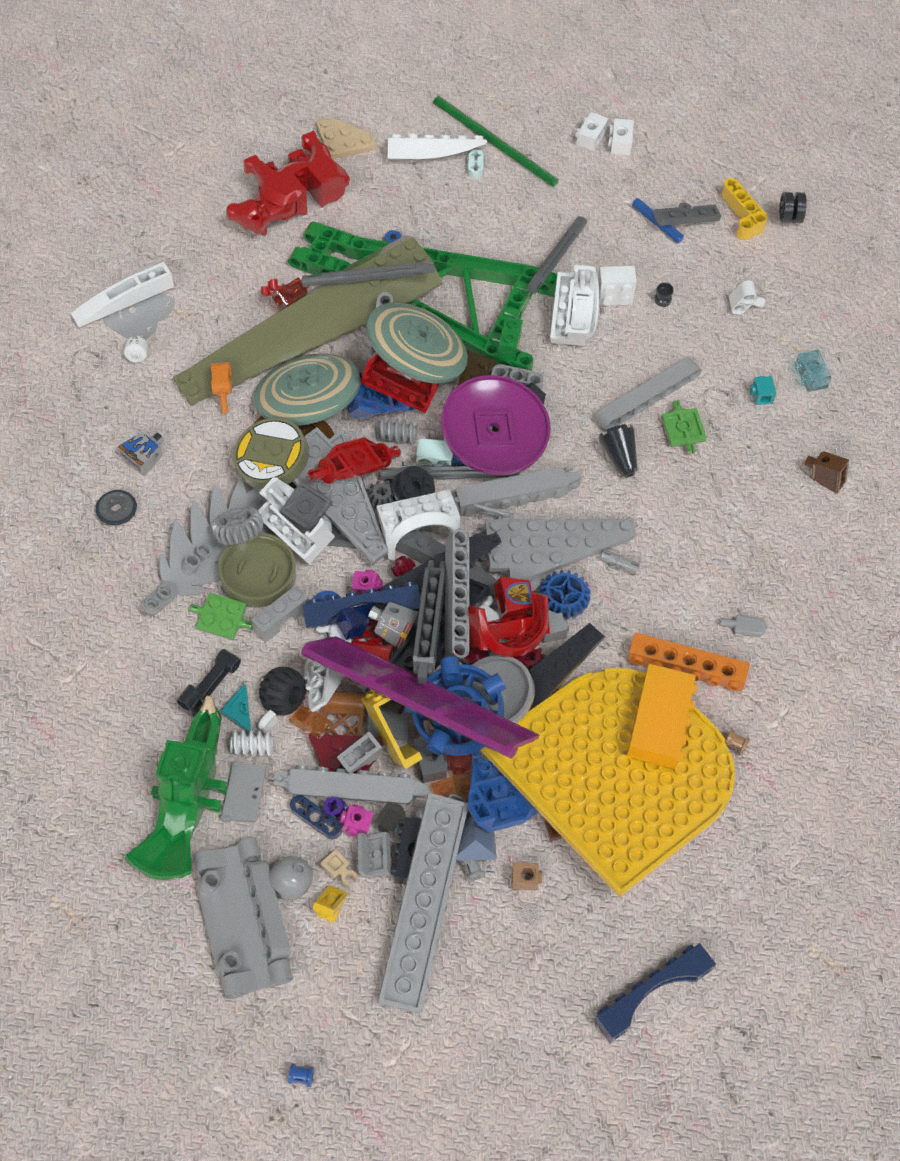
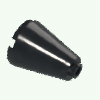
[598,424,638,478]

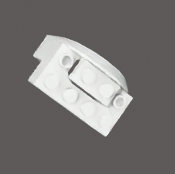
[550,265,599,346]
[258,477,335,564]
[376,490,460,560]

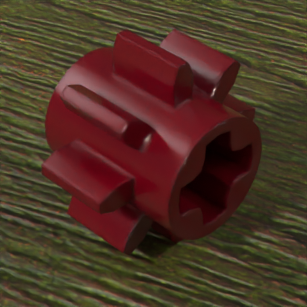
[391,555,416,577]

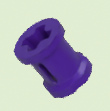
[324,797,347,817]

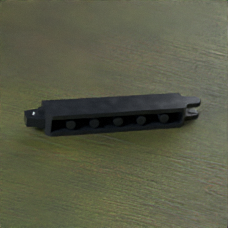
[371,532,502,610]

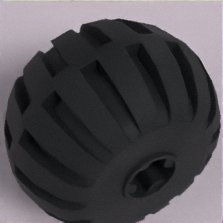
[259,666,307,716]

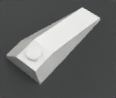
[304,658,344,712]

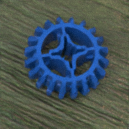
[539,570,591,620]

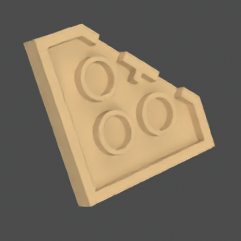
[316,117,376,159]

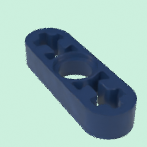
[290,795,342,840]

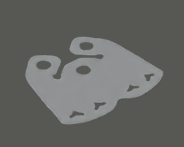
[103,293,175,340]

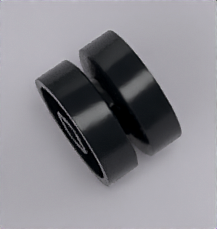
[779,192,807,223]

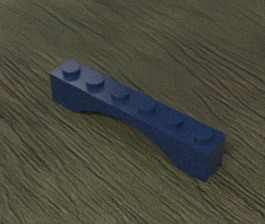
[302,582,421,629]
[594,943,716,1044]

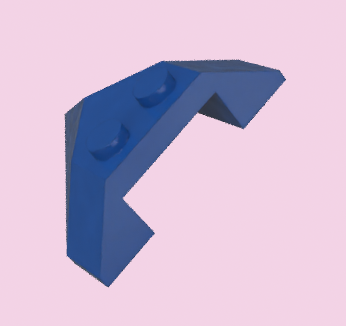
[347,372,415,419]
[467,751,538,833]

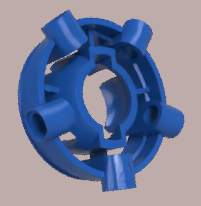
[405,656,506,756]

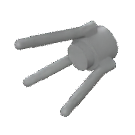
[473,503,514,534]

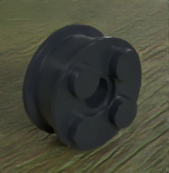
[391,466,435,501]

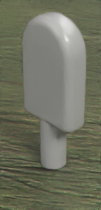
[719,615,767,637]

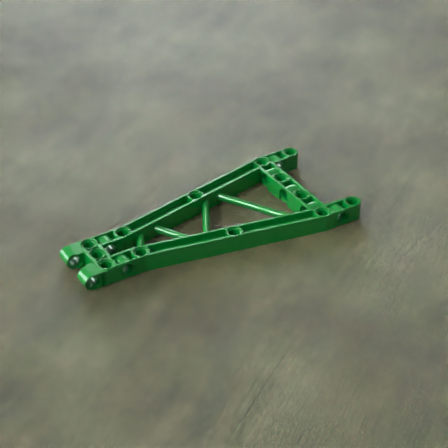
[288,221,558,371]

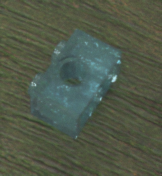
[795,350,832,392]

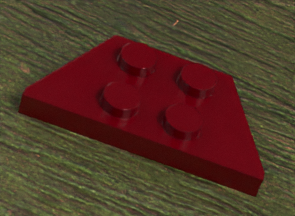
[309,733,384,774]

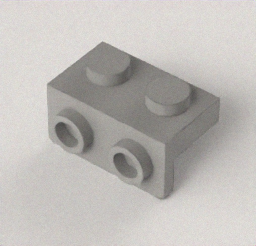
[356,832,391,879]

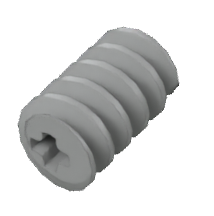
[379,417,418,444]

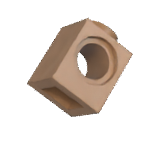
[512,863,542,890]

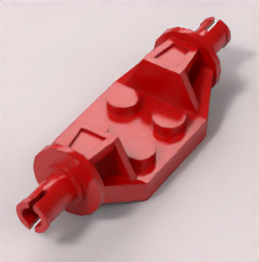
[308,437,401,484]

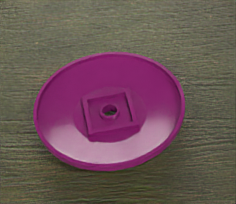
[441,375,551,475]

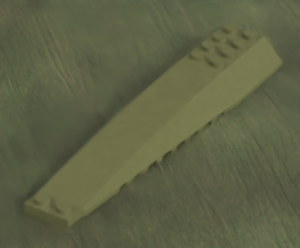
[173,236,442,406]

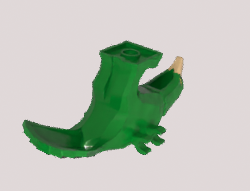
[125,696,228,880]

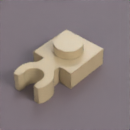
[320,849,358,888]

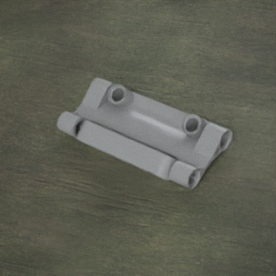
[192,838,293,999]

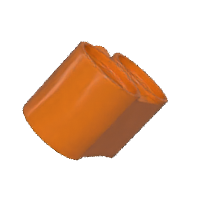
[211,362,232,414]

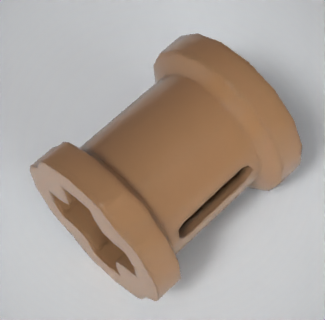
[725,730,750,755]

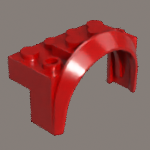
[361,350,440,414]
[468,593,550,657]

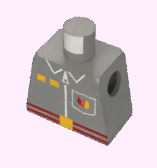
[368,602,419,648]

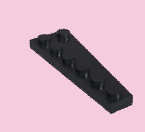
[528,623,605,712]

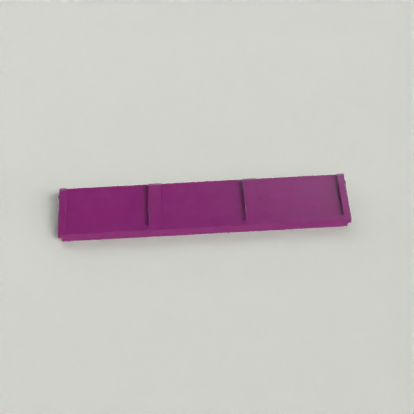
[302,636,540,759]

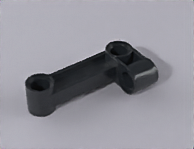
[176,649,241,718]

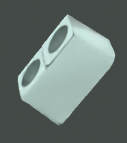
[417,439,454,466]

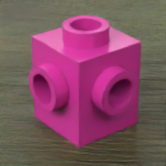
[351,569,383,595]
[339,804,373,836]

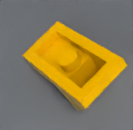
[312,885,348,923]

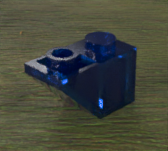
[336,603,376,640]

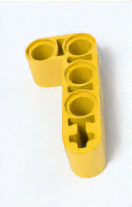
[721,178,768,240]

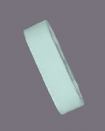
[468,149,484,179]

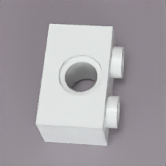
[575,112,609,151]
[608,118,634,156]

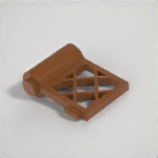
[321,690,366,736]

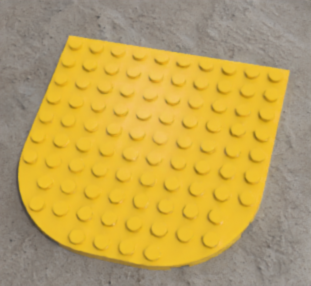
[480,668,735,898]

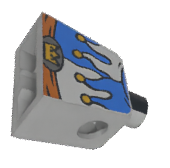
[117,432,164,476]

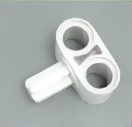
[728,280,766,314]

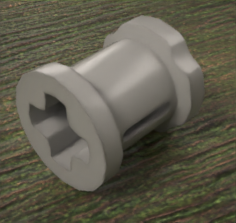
[461,860,485,882]

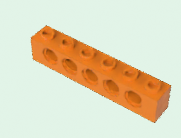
[627,632,750,692]

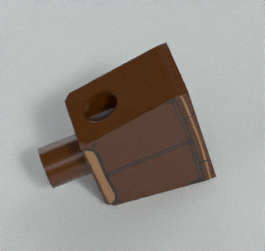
[804,451,849,494]

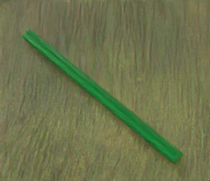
[433,95,559,187]

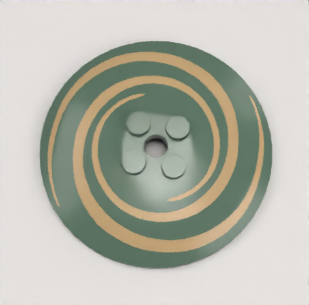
[366,303,468,383]
[254,353,361,426]

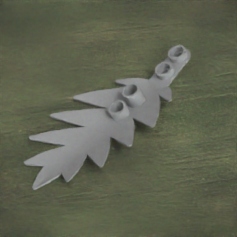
[142,479,273,615]

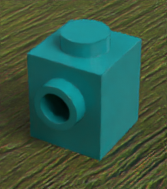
[750,376,776,405]

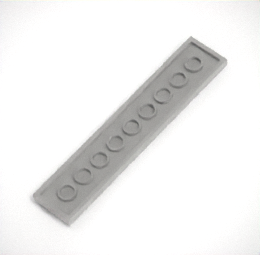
[377,793,468,1014]

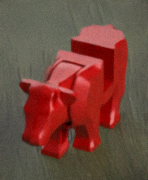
[226,130,350,236]

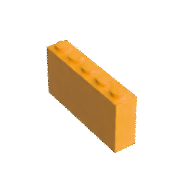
[627,664,698,769]

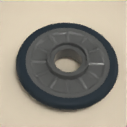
[95,490,137,526]

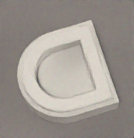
[258,710,278,733]

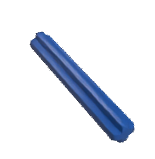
[632,198,684,243]

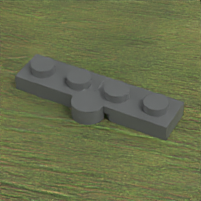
[653,202,721,226]

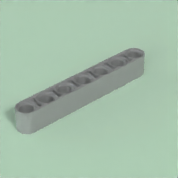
[595,357,702,430]
[445,528,469,662]

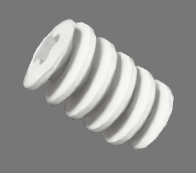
[230,729,274,757]

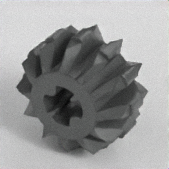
[367,480,396,509]

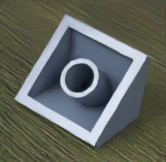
[456,815,497,861]

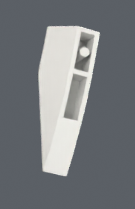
[388,133,487,159]
[71,261,174,328]

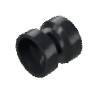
[654,282,674,307]

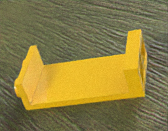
[361,690,423,769]

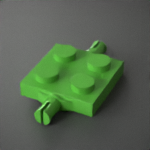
[661,400,707,454]
[189,593,253,640]

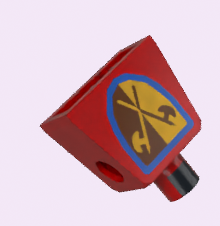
[494,577,541,619]

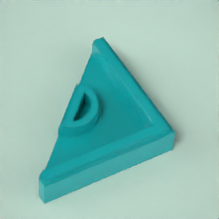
[220,684,251,733]

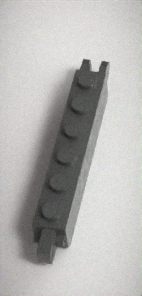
[413,560,445,684]

